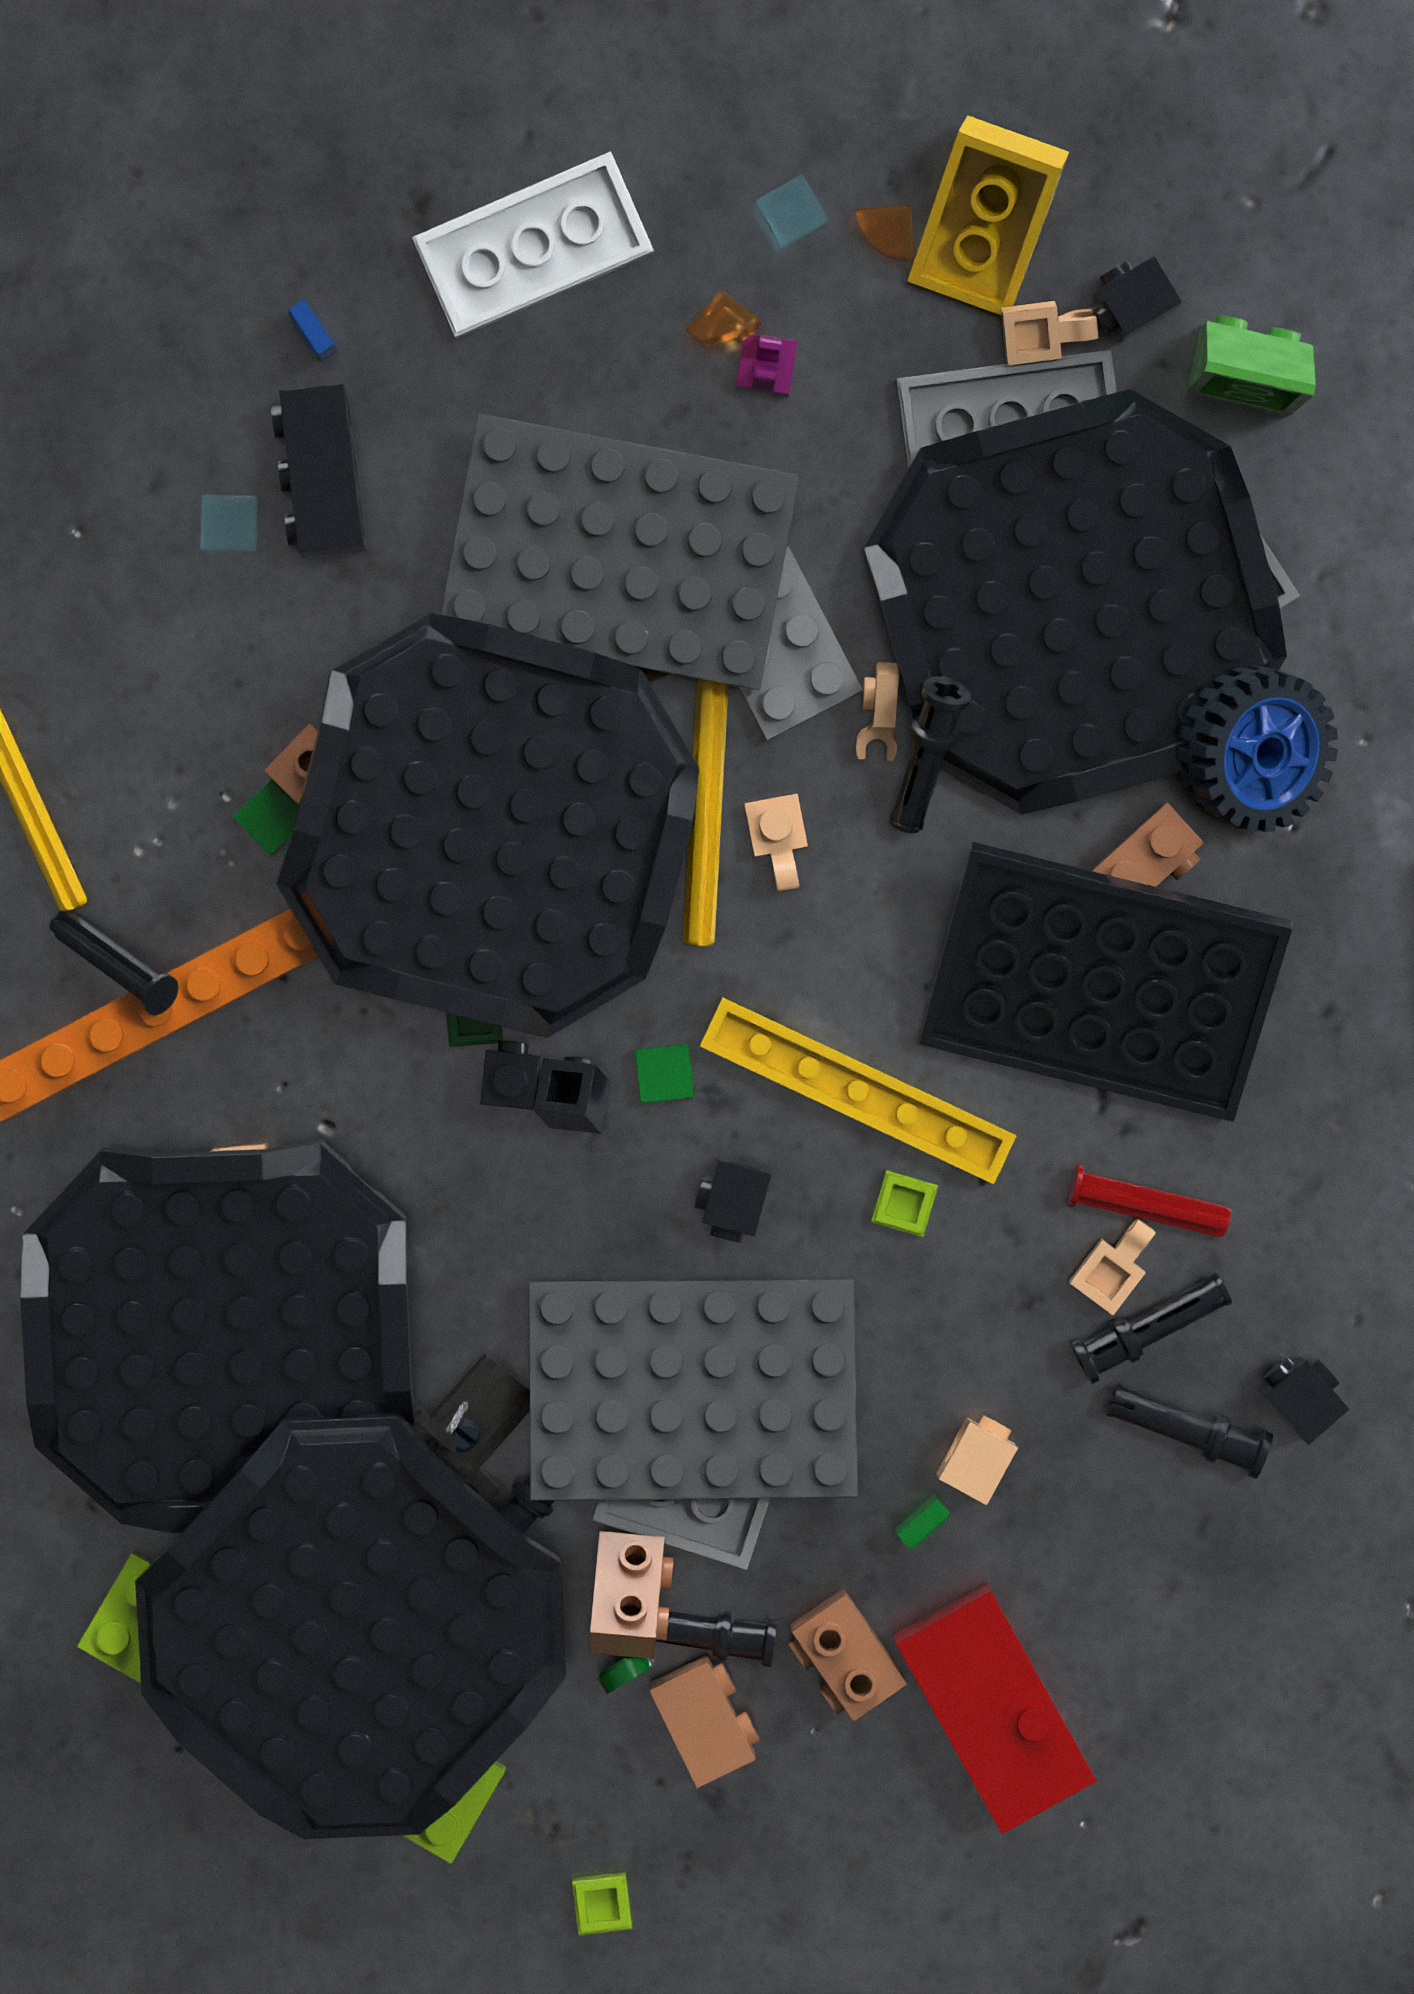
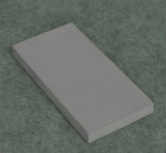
[896,350,1117,469]

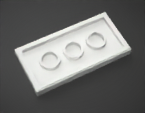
[412,151,654,339]

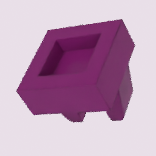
[735,332,798,397]

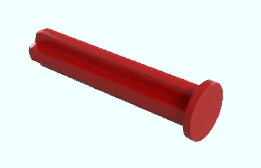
[1067,1165,1231,1237]

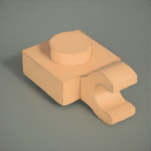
[1001,301,1098,366]
[855,662,899,761]
[744,793,808,892]
[1069,1217,1156,1315]

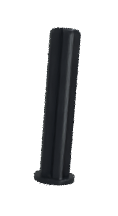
[49,910,179,1015]

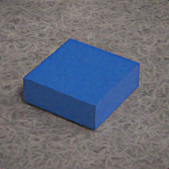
[288,299,338,361]

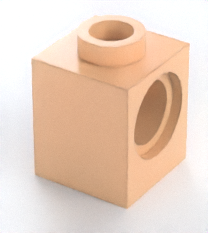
[936,1415,1018,1505]

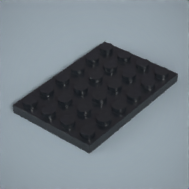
[919,842,1293,1122]

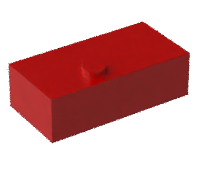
[893,1583,1097,1834]

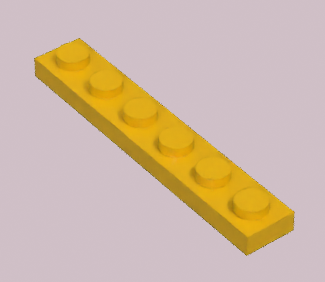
[699,997,1017,1184]

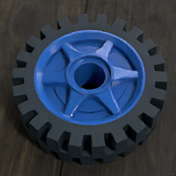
[1178,666,1338,832]

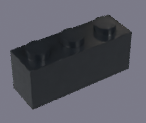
[271,383,367,558]

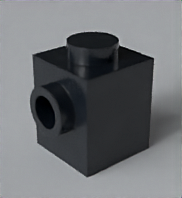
[1092,256,1182,342]
[480,1040,541,1110]
[533,1057,611,1134]
[694,1158,772,1243]
[1259,1356,1350,1445]

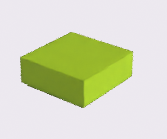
[871,1170,938,1237]
[572,1872,632,1936]

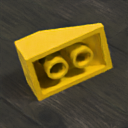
[907,115,1069,315]

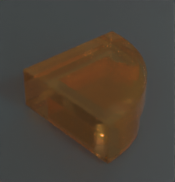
[856,205,915,261]
[686,290,763,346]

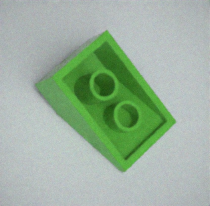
[1187,316,1316,415]

